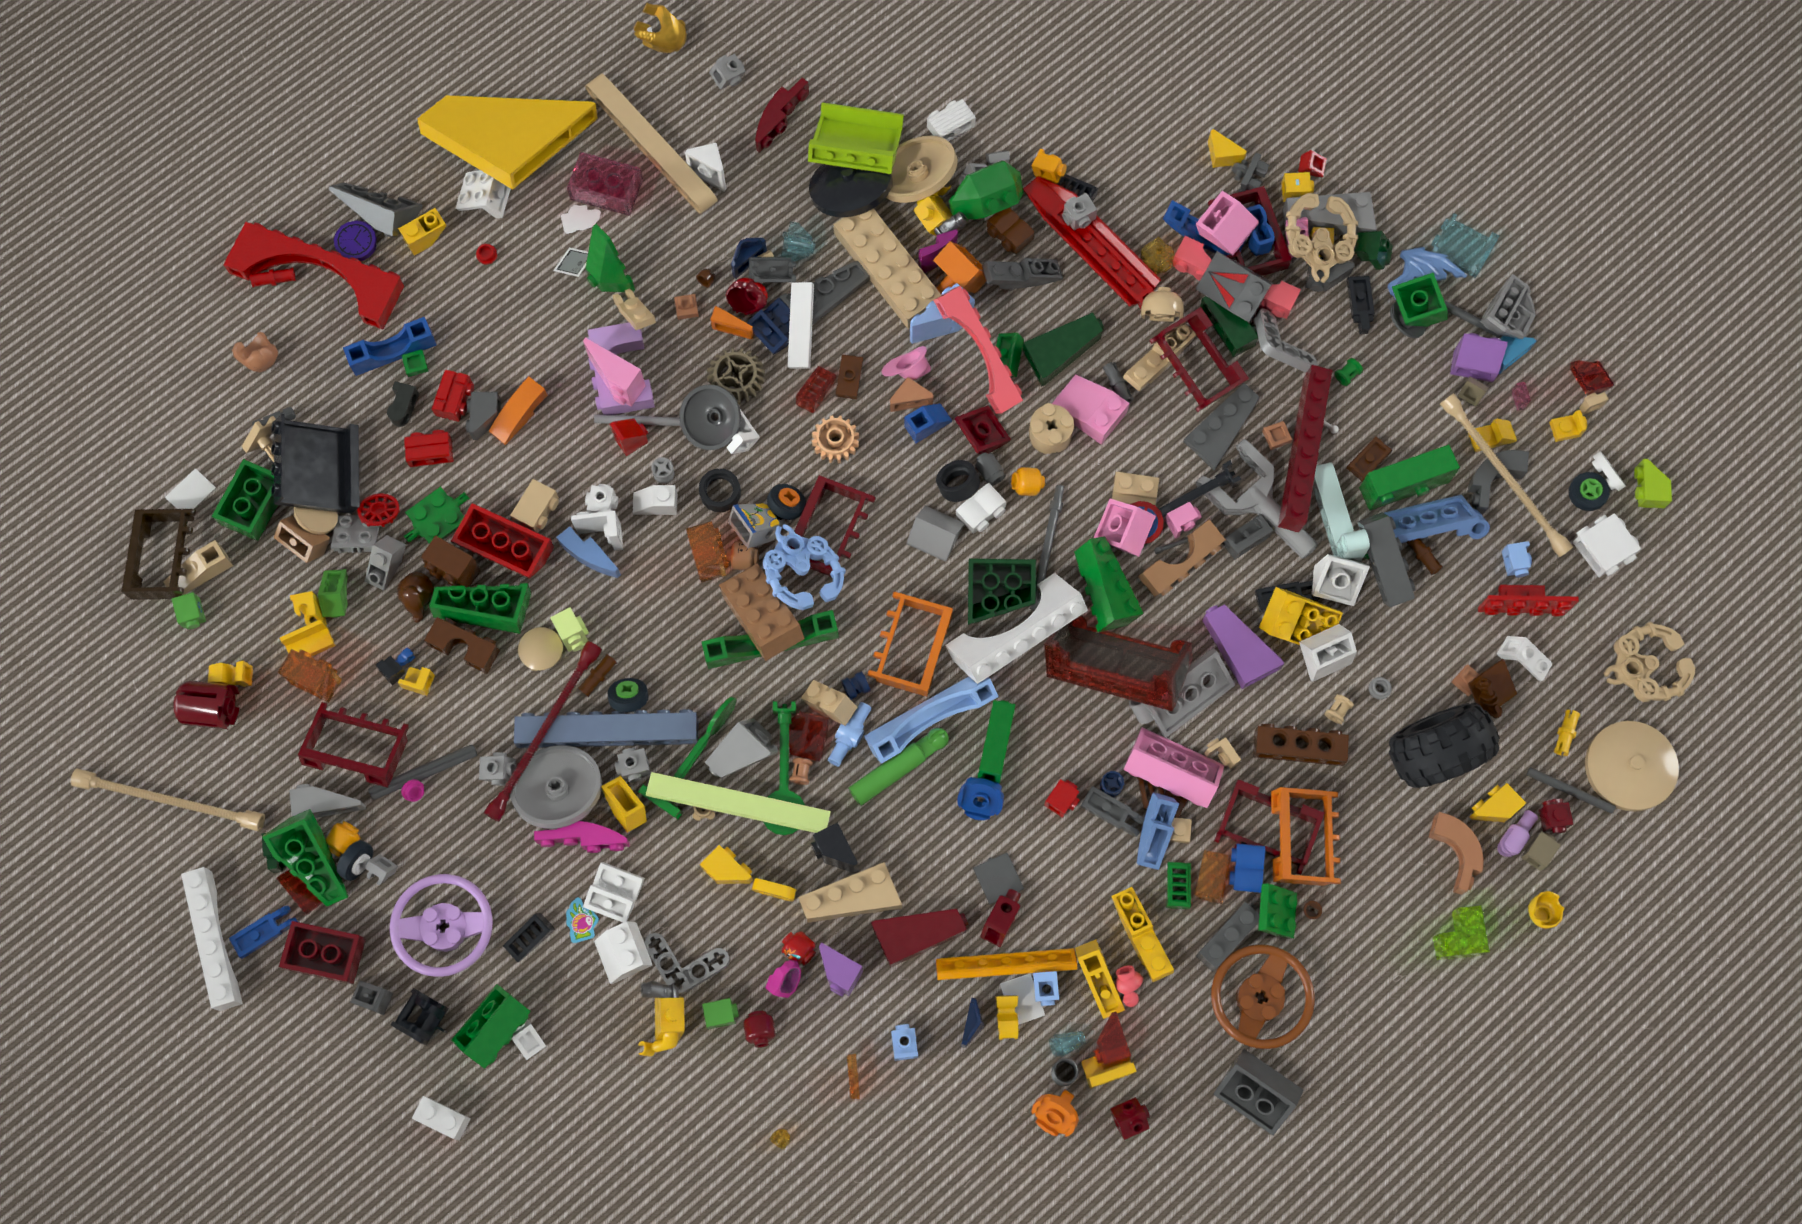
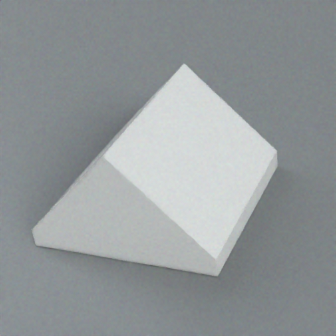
[685,143,726,192]
[1312,554,1370,606]

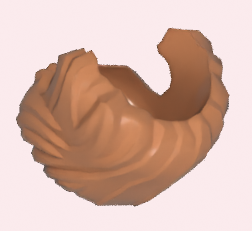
[232,332,278,372]

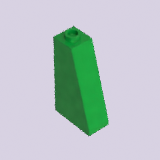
[977,700,1016,784]

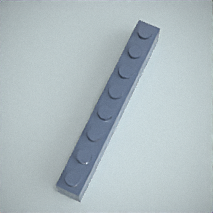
[514,709,698,748]

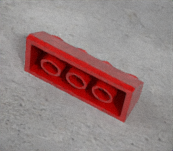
[451,503,554,578]

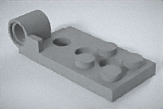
[1129,648,1235,738]

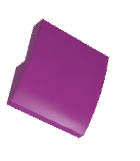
[918,229,958,273]

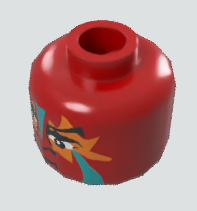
[782,931,816,966]

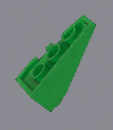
[585,224,635,292]

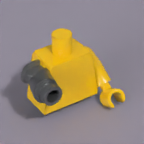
[914,185,968,236]
[638,981,685,1057]

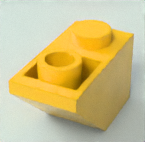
[398,208,447,256]
[1469,783,1526,822]
[700,845,753,884]

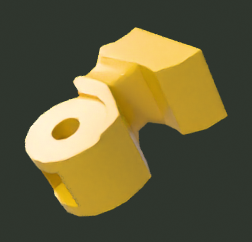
[208,661,253,687]
[995,995,1018,1040]

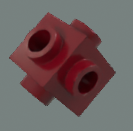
[1110,1097,1150,1140]

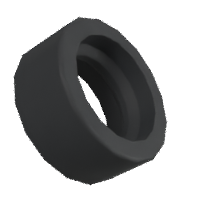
[936,460,980,502]
[699,468,741,512]

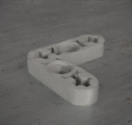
[1254,309,1317,373]
[645,933,730,995]

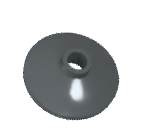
[1390,301,1426,338]

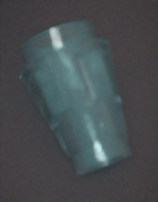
[1049,1031,1086,1057]

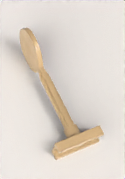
[242,416,338,535]

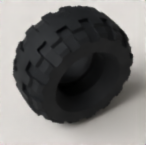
[1389,703,1500,788]

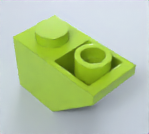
[1634,459,1672,508]

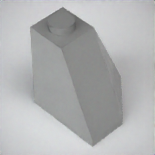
[705,718,779,778]

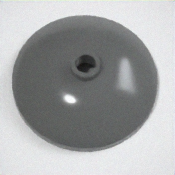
[679,385,741,450]

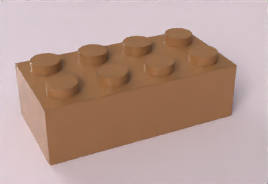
[719,563,804,661]

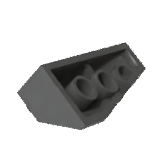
[329,182,423,237]

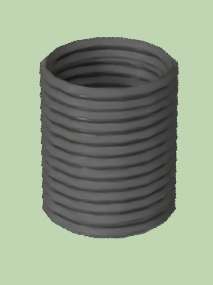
[1051,1058,1079,1086]

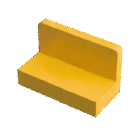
[280,619,336,664]
[1081,1046,1137,1089]

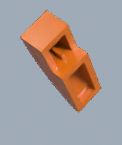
[489,376,548,445]

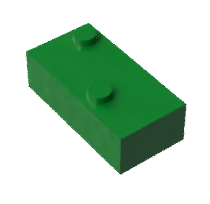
[1359,445,1460,511]

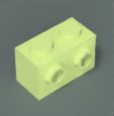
[550,607,589,652]

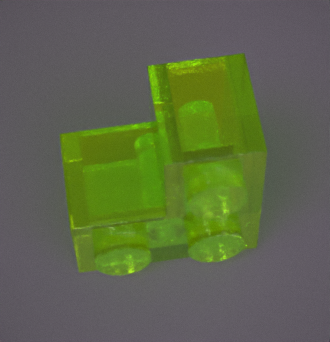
[1433,905,1490,960]

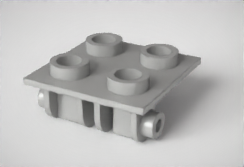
[331,515,379,553]

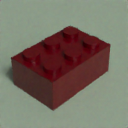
[279,921,366,985]

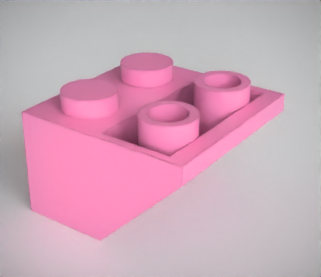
[1196,191,1259,256]

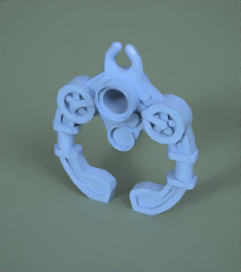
[762,524,846,610]

